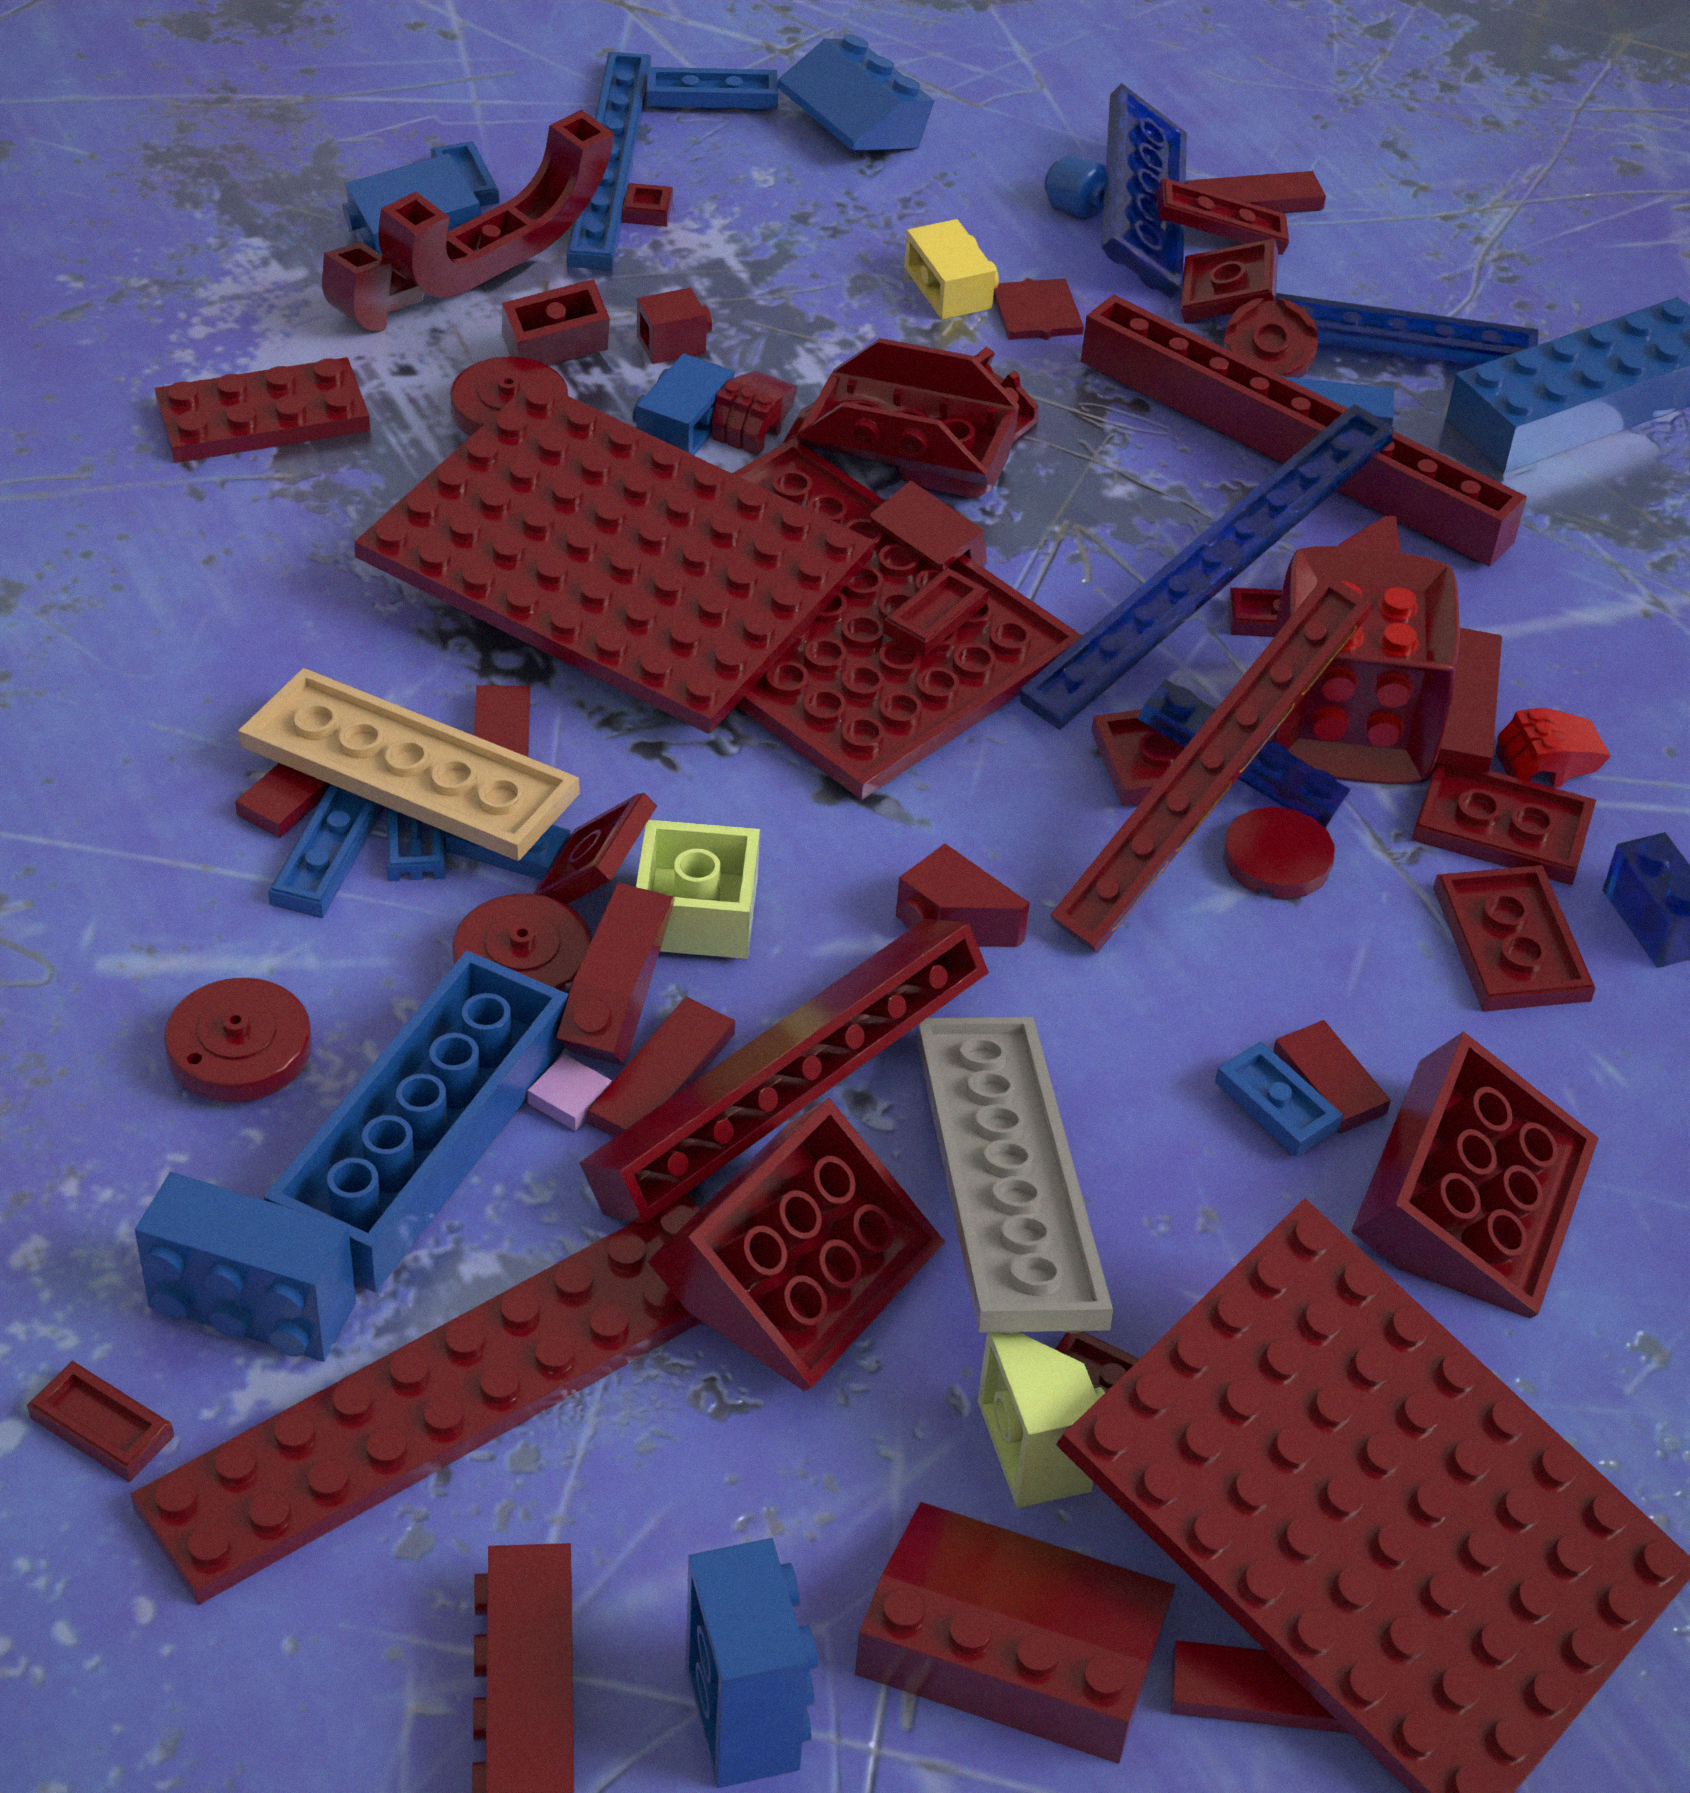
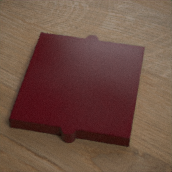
[993,278,1084,340]

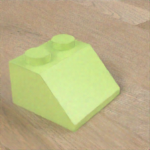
[978,1332,1105,1508]

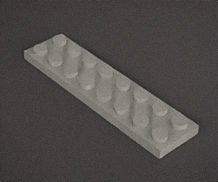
[916,1017,1113,1334]

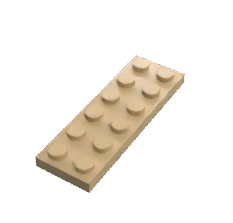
[238,668,580,861]

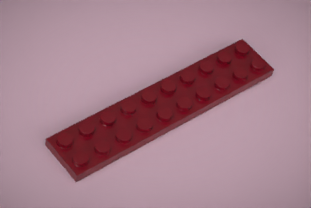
[131,1193,702,1605]

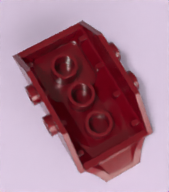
[783,338,1019,498]

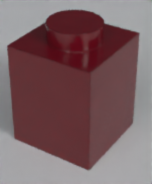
[637,288,712,364]

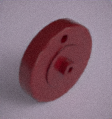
[450,356,568,436]
[452,894,592,994]
[164,977,312,1102]

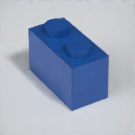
[632,353,735,456]

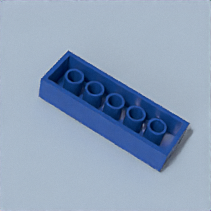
[1446,297,1690,473]
[263,950,569,1293]

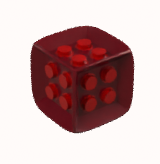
[1267,546,1460,784]

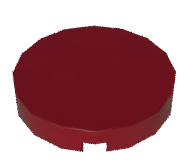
[1223,298,1318,378]
[1223,806,1335,899]

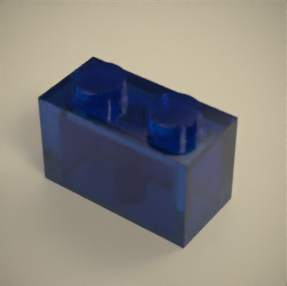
[1602,832,1690,968]

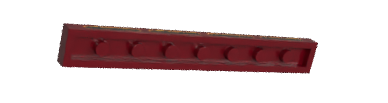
[1050,573,1373,953]

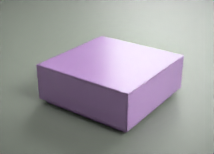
[527,1054,612,1131]

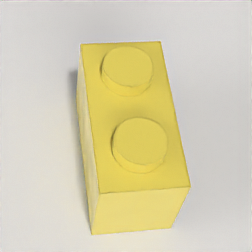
[904,219,999,320]

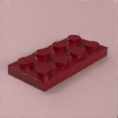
[155,357,370,463]

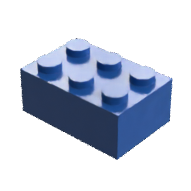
[134,1172,356,1362]
[685,1538,818,1788]

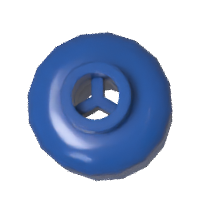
[1044,154,1113,219]

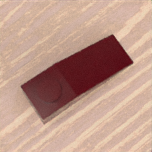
[556,883,675,1066]

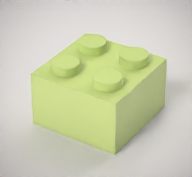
[636,820,760,959]

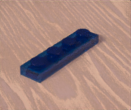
[1137,679,1351,829]

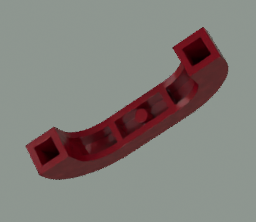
[378,110,615,298]

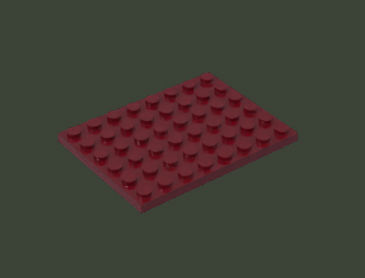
[355,379,875,734]
[732,438,1084,800]
[1055,1198,1690,1793]

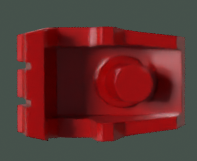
[1495,708,1611,788]

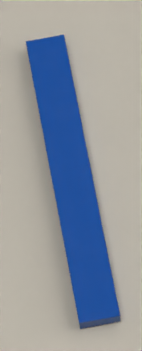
[566,52,651,270]

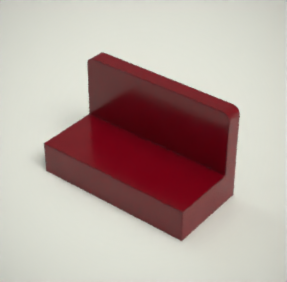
[870,480,987,571]

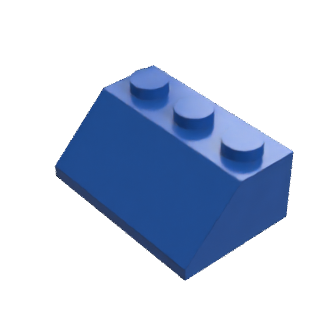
[776,35,934,150]

